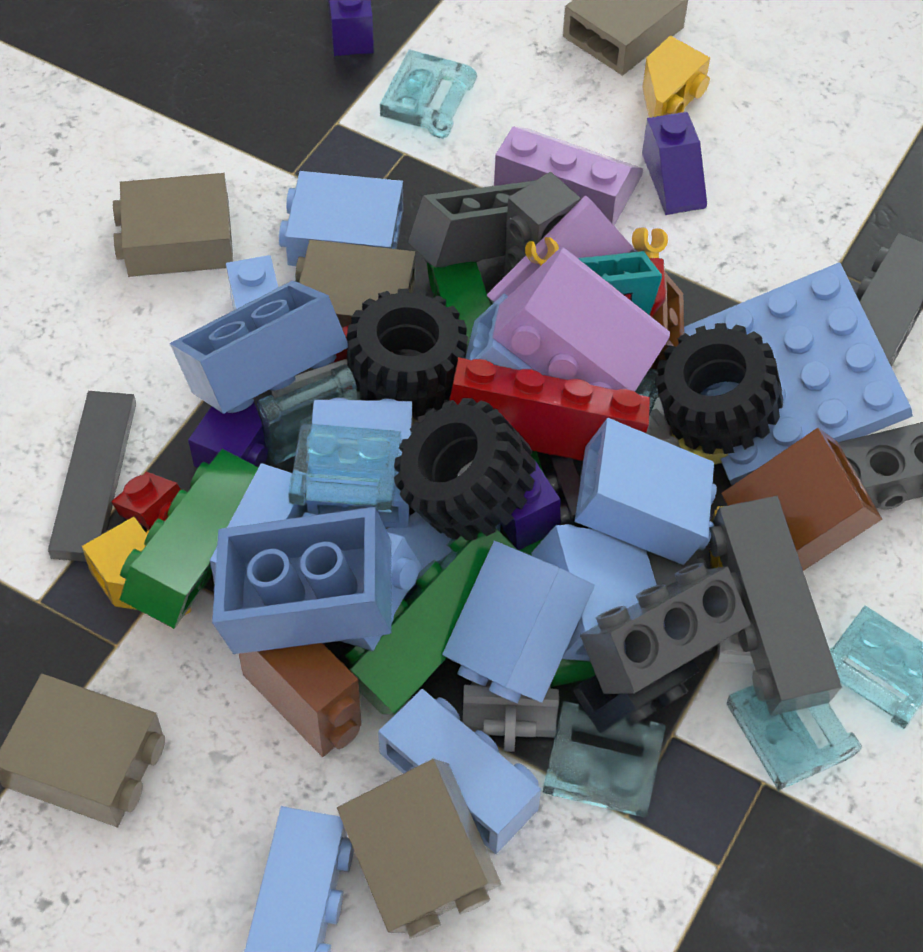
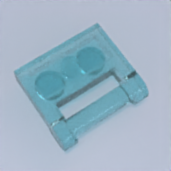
[380,49,478,138]
[257,364,357,465]
[288,423,402,513]
[830,606,923,730]
[726,685,862,791]
[543,701,666,818]

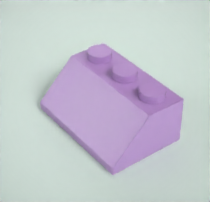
[494,126,643,226]
[487,195,635,303]
[492,246,670,392]

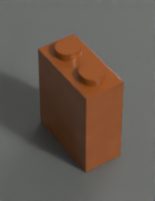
[721,428,883,571]
[239,643,362,758]

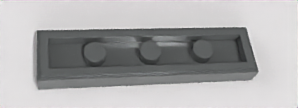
[48,391,136,562]

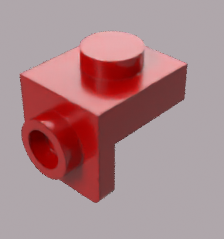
[111,471,181,530]

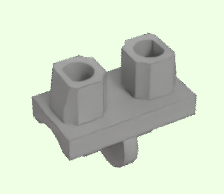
[463,679,559,752]

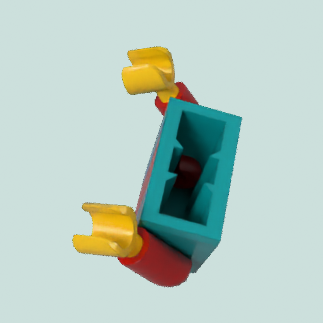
[525,227,668,317]

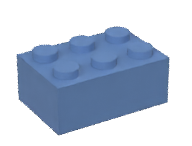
[169,280,348,414]
[212,507,391,654]

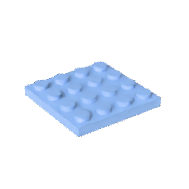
[684,262,913,486]

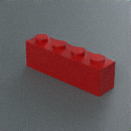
[449,357,650,461]

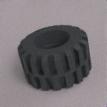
[347,288,468,417]
[655,323,783,454]
[394,398,536,541]

